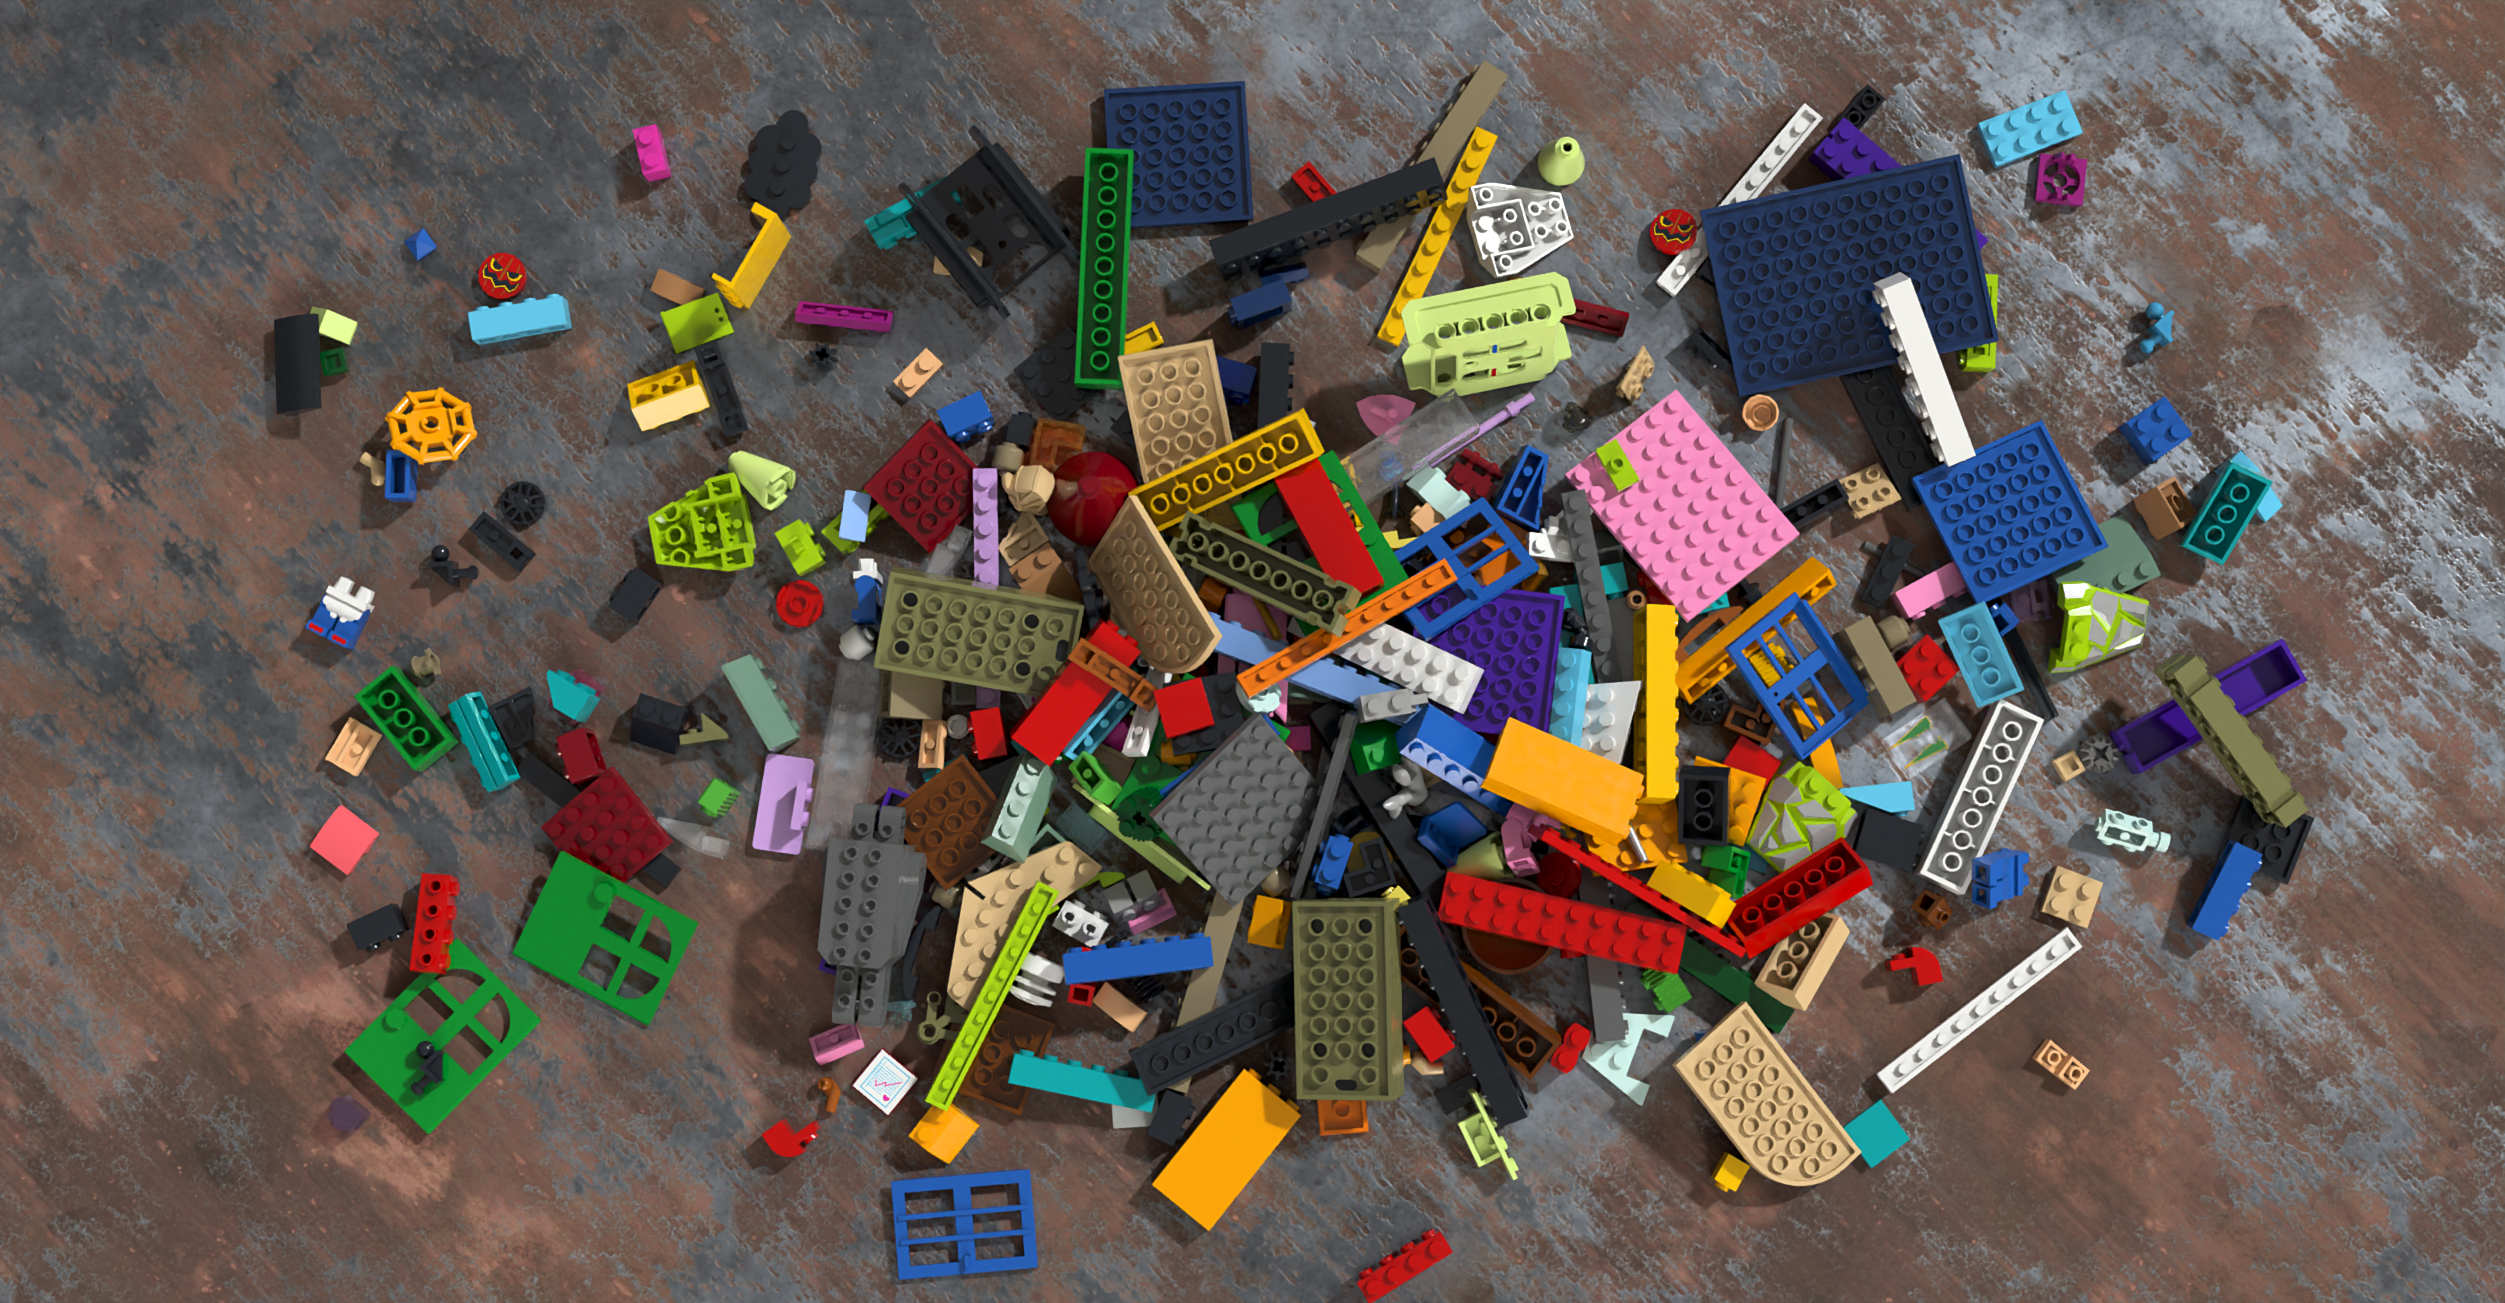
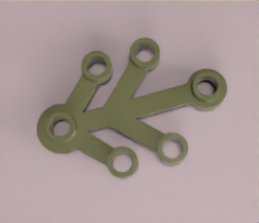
[917,978,967,1045]

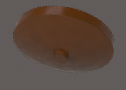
[1461,877,1554,975]

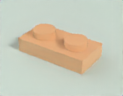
[893,348,944,399]
[918,720,948,770]

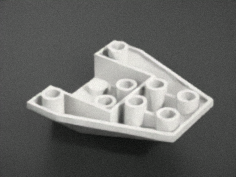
[1467,183,1574,278]

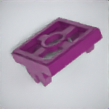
[2034,152,2087,207]

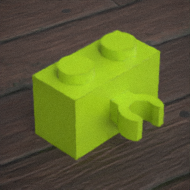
[774,519,826,577]

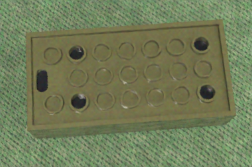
[873,566,1084,696]
[1292,898,1404,1101]

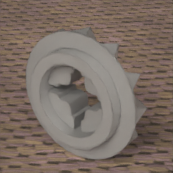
[2079,735,2119,773]

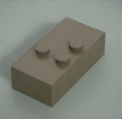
[1835,616,1917,718]

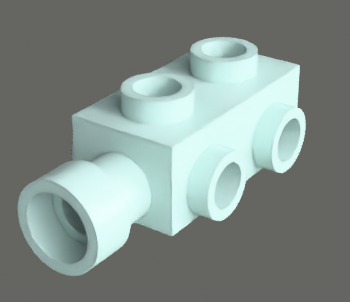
[2094,809,2171,853]

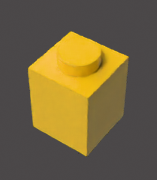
[1711,1152,1750,1192]

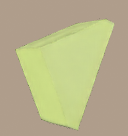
[310,307,358,345]

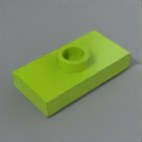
[1595,439,1640,492]

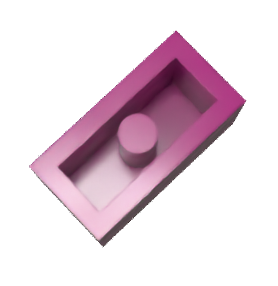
[633,124,672,182]

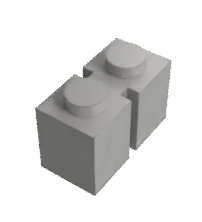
[1103,869,1163,924]

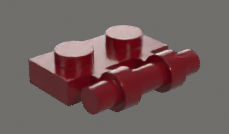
[1446,447,1506,502]

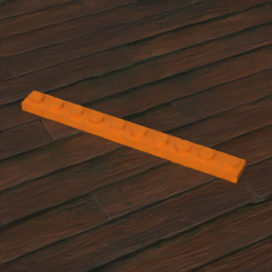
[1236,558,1458,699]

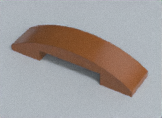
[1675,606,1744,666]
[1067,637,1159,712]

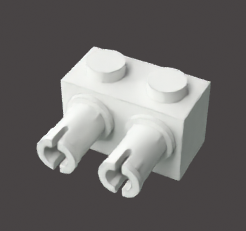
[1052,898,1109,947]

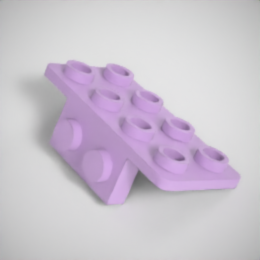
[752,754,815,855]

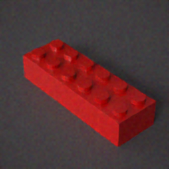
[1724,837,1873,959]

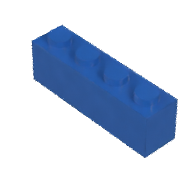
[2186,839,2263,941]

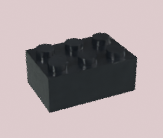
[1678,765,1731,846]

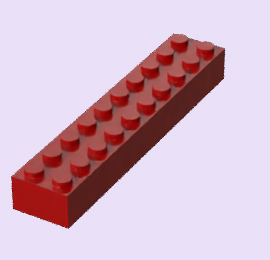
[1437,871,1687,975]

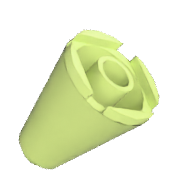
[1538,137,1585,186]
[728,451,796,510]
[1446,831,1515,880]

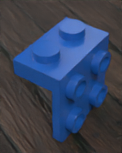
[1417,801,1488,868]

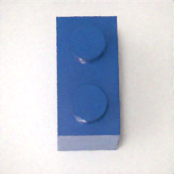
[385,450,418,502]

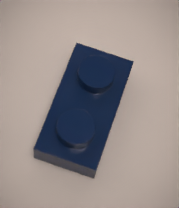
[1259,262,1309,286]

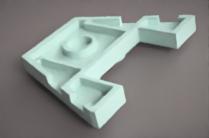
[1581,1013,1675,1105]

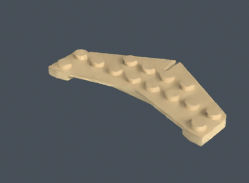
[947,841,1102,1011]

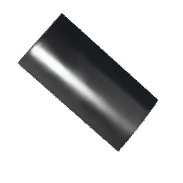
[274,313,322,416]

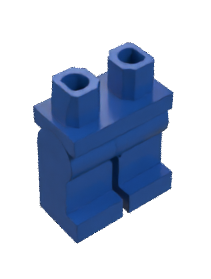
[1972,848,2029,909]

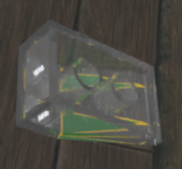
[1881,697,1973,780]

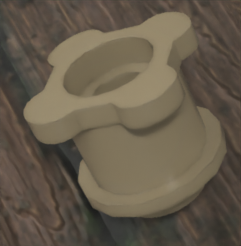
[409,648,441,679]

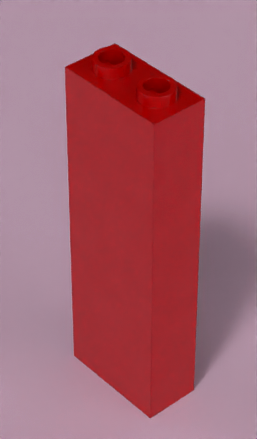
[1273,457,1384,600]
[1010,619,1141,767]

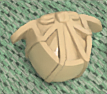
[1002,465,1055,516]

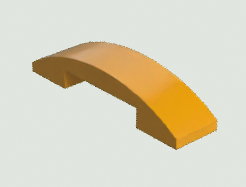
[1789,696,1843,789]

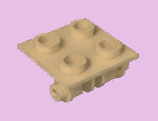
[1615,345,1655,404]
[1839,463,1901,519]

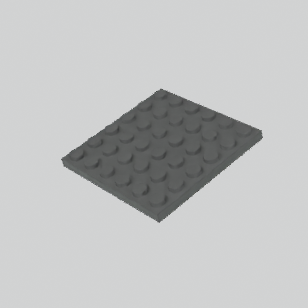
[1149,711,1337,908]

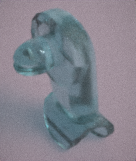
[887,1000,916,1022]

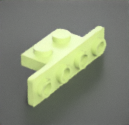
[1457,1088,1518,1181]

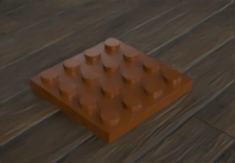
[896,754,998,890]
[930,1003,1056,1116]

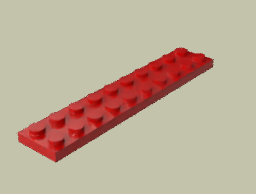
[1527,823,1747,958]

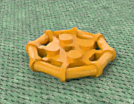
[385,387,477,465]

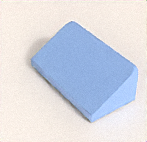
[839,490,871,542]

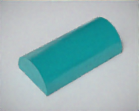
[2179,459,2273,565]

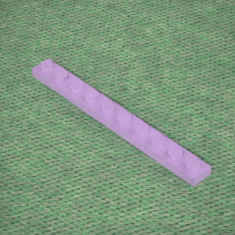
[973,468,1001,708]

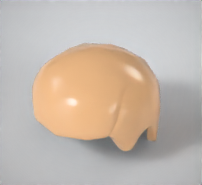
[1742,394,1779,431]

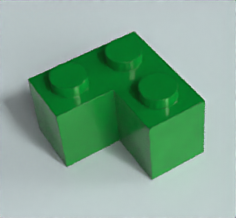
[1701,845,1751,899]

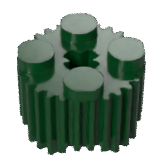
[1117,786,1164,842]

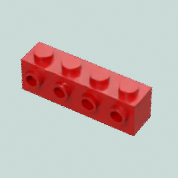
[409,873,460,974]
[1355,1228,1453,1303]

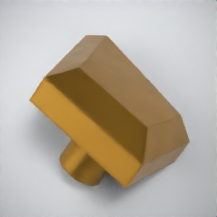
[1520,558,1548,592]

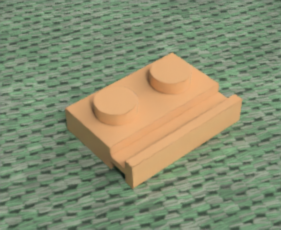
[325,717,382,776]

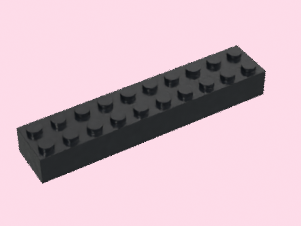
[1209,157,1448,282]

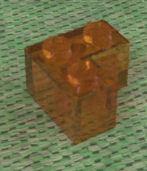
[1030,417,1087,472]

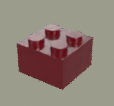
[555,727,607,785]

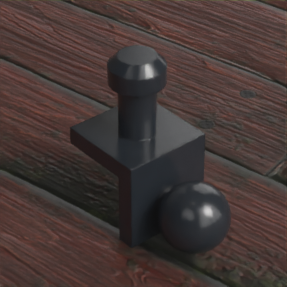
[428,545,479,588]
[1329,805,1372,841]
[411,1041,445,1095]

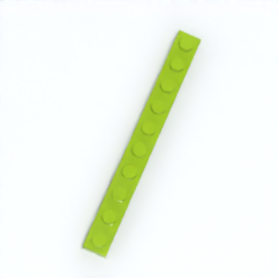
[924,880,1059,1111]

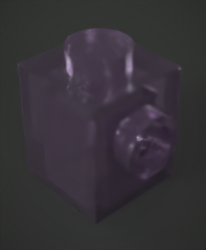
[326,1095,371,1134]

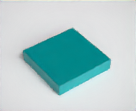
[1842,1099,1910,1168]

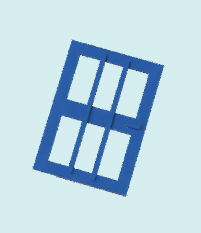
[1394,497,1539,642]
[1724,592,1869,760]
[891,1169,1038,1280]

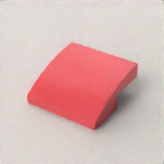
[309,805,380,875]

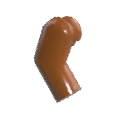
[817,1077,841,1113]

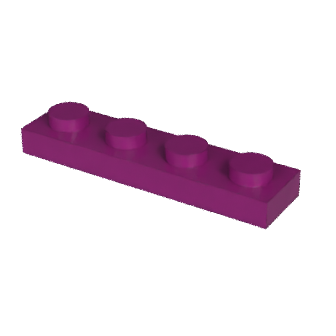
[795,301,894,332]

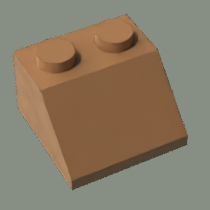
[2133,476,2197,540]

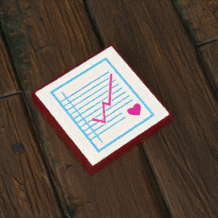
[851,1048,920,1117]

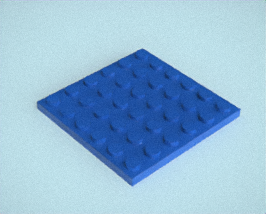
[1911,420,2109,604]

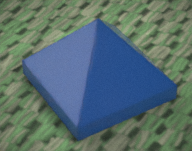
[404,228,438,261]

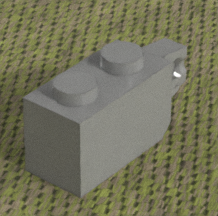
[1356,688,1428,723]

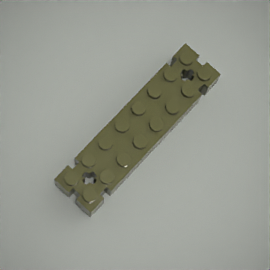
[1169,511,1362,638]
[2153,653,2308,828]

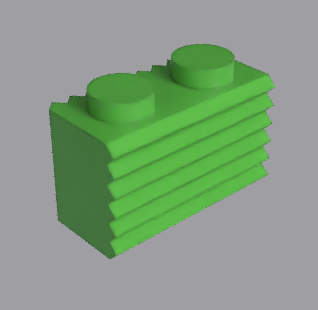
[1069,751,1122,805]
[697,777,740,818]
[1639,968,1692,1013]

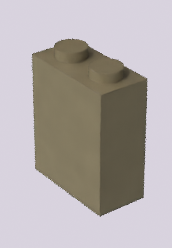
[878,669,945,721]

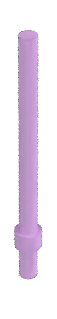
[1411,393,1535,475]

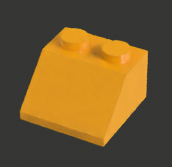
[909,1103,980,1164]

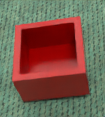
[1895,634,1960,704]
[967,707,1011,762]
[1402,1005,1455,1063]

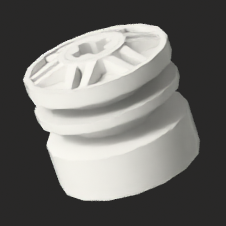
[1009,952,1064,1007]

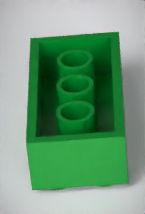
[354,666,460,772]

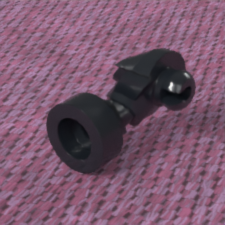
[1561,608,1594,652]

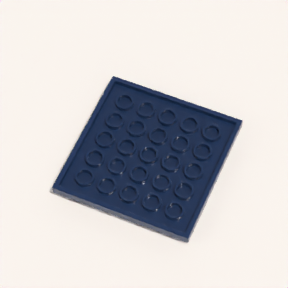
[1104,81,1254,229]

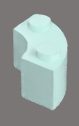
[1406,464,1471,530]

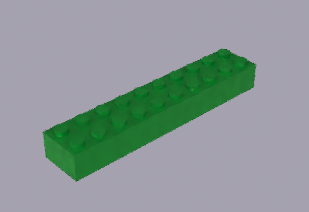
[1075,148,1134,390]

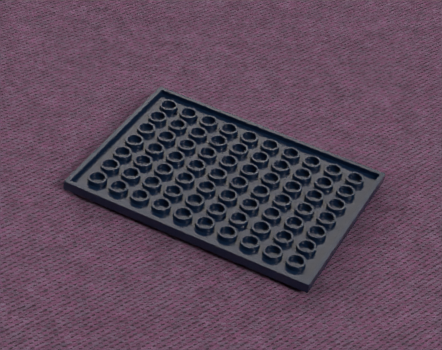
[1699,154,1999,397]

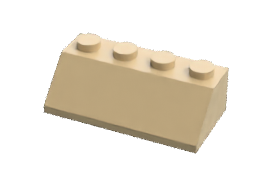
[1754,912,1850,1011]

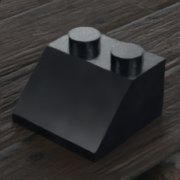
[629,693,691,755]

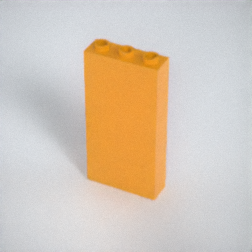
[1481,717,1645,846]
[1152,1068,1301,1231]

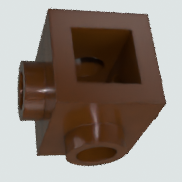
[1910,888,1953,930]

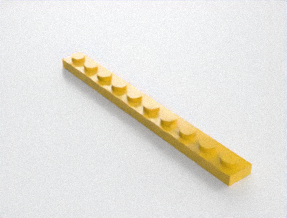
[1377,127,1498,347]

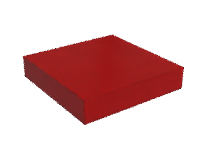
[1153,677,1215,739]

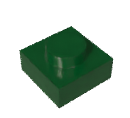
[320,347,350,377]

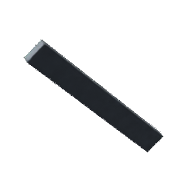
[516,752,682,888]

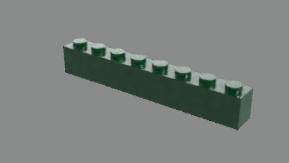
[1623,898,1795,1034]

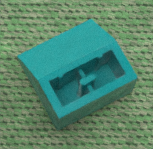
[546,669,601,723]

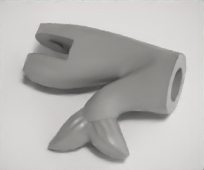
[1383,755,1428,819]

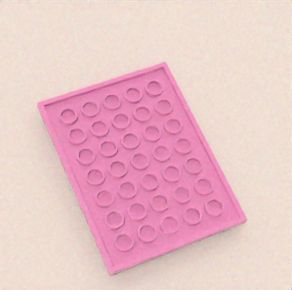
[1564,389,1800,623]

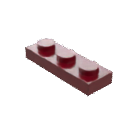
[1560,298,1630,337]

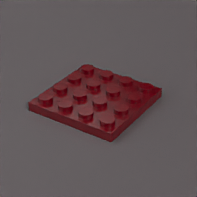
[862,418,980,554]
[541,766,674,883]

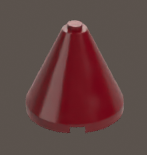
[1046,452,1139,546]

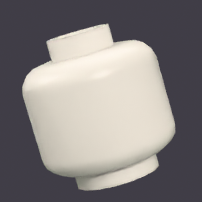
[839,625,876,661]

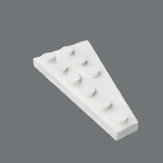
[1577,681,1644,831]

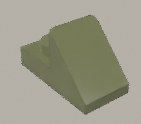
[679,713,733,746]

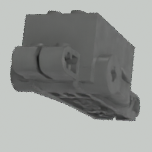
[817,803,927,1028]

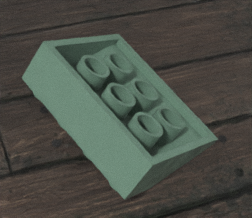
[2047,514,2161,613]

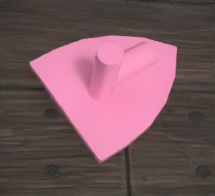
[1356,394,1416,446]

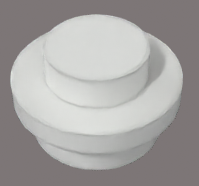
[947,715,969,739]

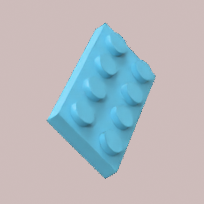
[1976,90,2083,168]
[1938,601,2024,708]

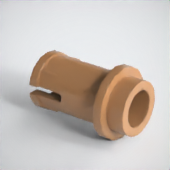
[1625,590,1646,611]

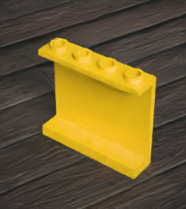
[712,202,791,309]

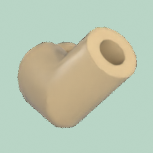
[360,452,386,486]
[1411,1050,1444,1075]

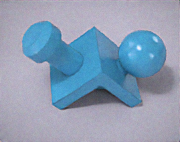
[2139,302,2175,354]

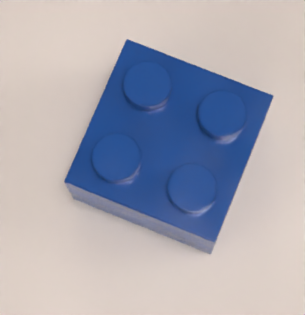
[937,391,996,445]
[2118,396,2193,466]

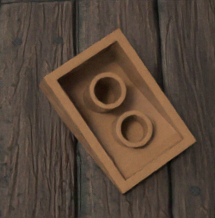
[1009,542,1085,608]

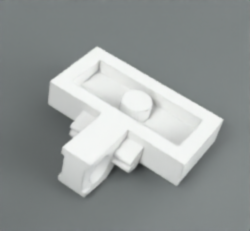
[1526,516,1573,563]

